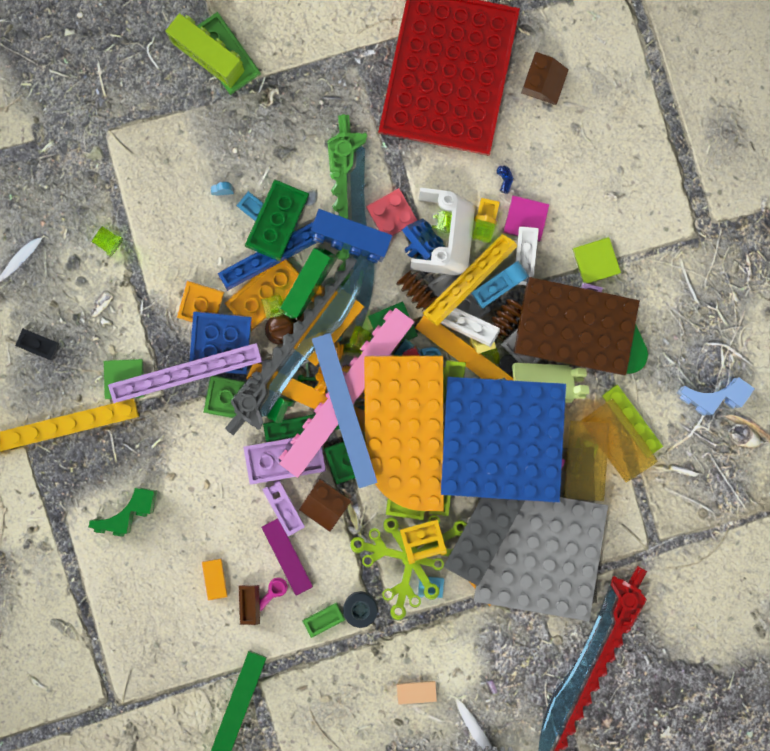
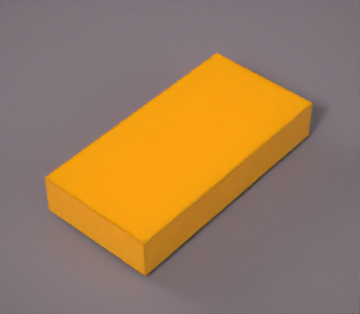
[202,558,228,600]

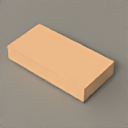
[397,681,437,705]

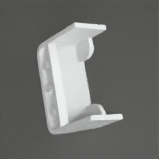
[410,188,475,276]

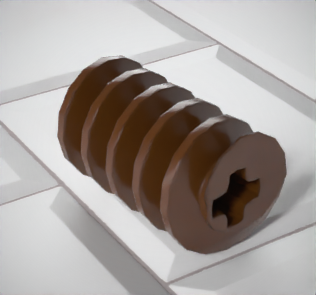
[396,270,438,311]
[488,299,522,341]

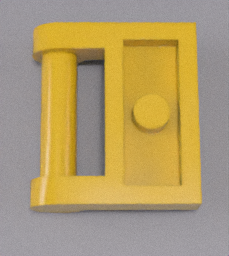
[400,520,447,565]

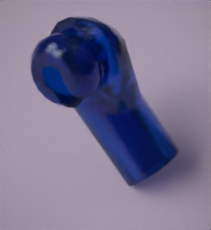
[496,165,514,194]

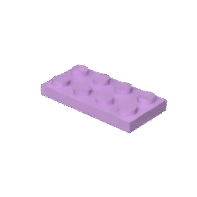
[243,438,326,485]

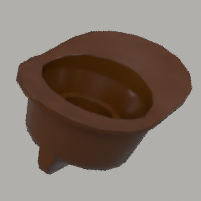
[265,312,304,345]

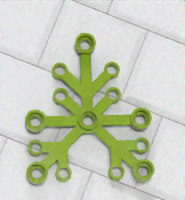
[350,515,467,620]

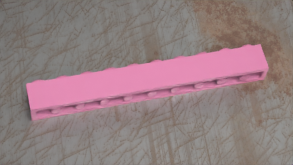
[279,308,414,478]

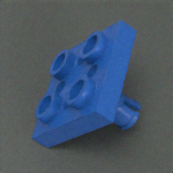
[402,218,446,260]

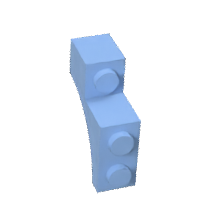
[677,377,755,416]

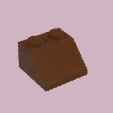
[521,51,569,105]
[299,479,352,532]

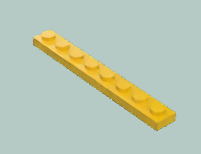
[0,398,139,452]

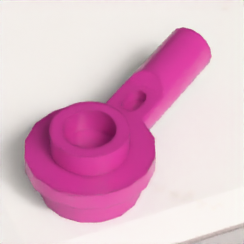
[260,577,288,611]

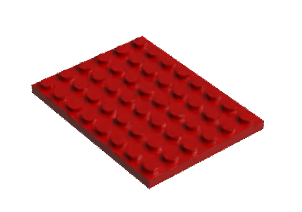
[378,0,520,156]

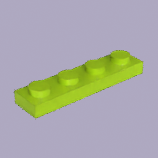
[601,384,663,458]

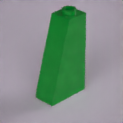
[280,247,338,319]

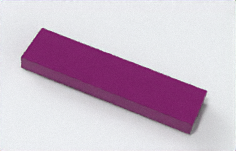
[261,518,313,596]

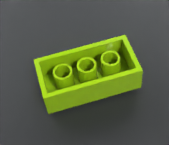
[165,13,245,88]

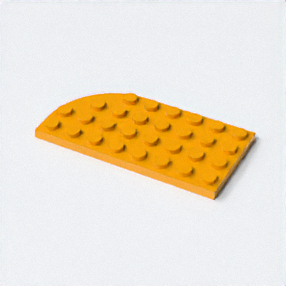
[364,356,444,511]

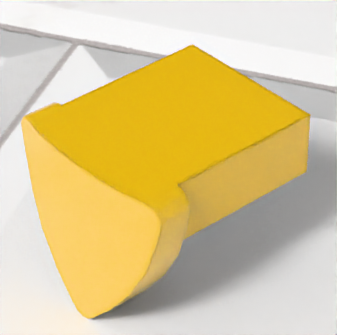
[474,198,500,226]

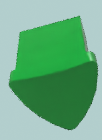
[266,395,296,424]

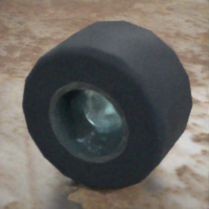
[343,591,378,628]

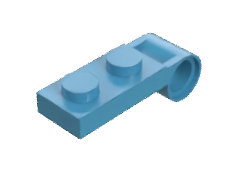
[471,260,529,309]

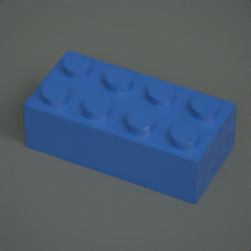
[310,209,392,264]

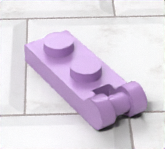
[262,480,305,536]

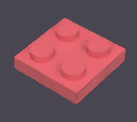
[366,188,418,236]

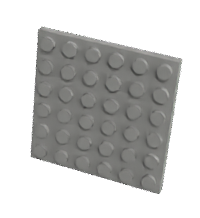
[473,497,608,621]

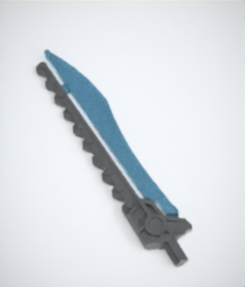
[225,257,368,436]

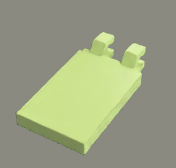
[512,363,590,403]

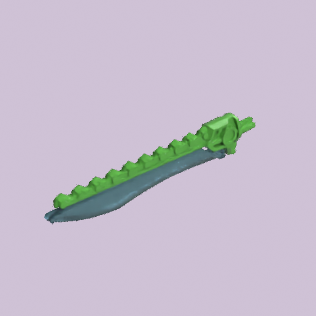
[327,114,374,331]

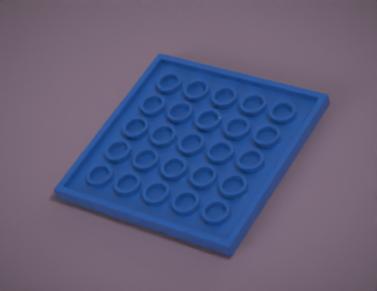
[441,377,566,503]

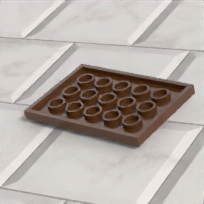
[513,277,640,376]

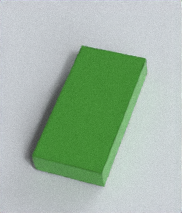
[302,602,346,638]

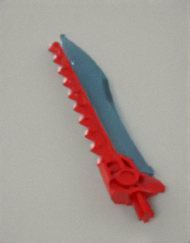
[538,566,647,751]

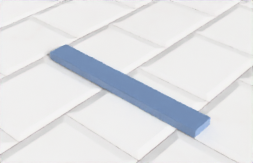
[312,333,378,489]

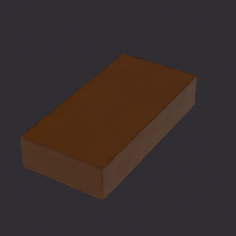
[239,585,260,625]

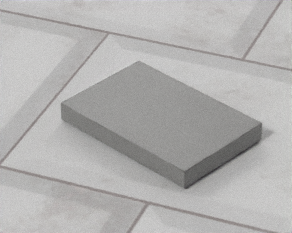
[428,274,491,319]

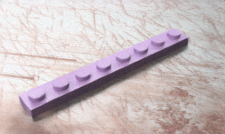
[108,343,262,403]

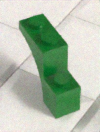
[88,487,157,537]

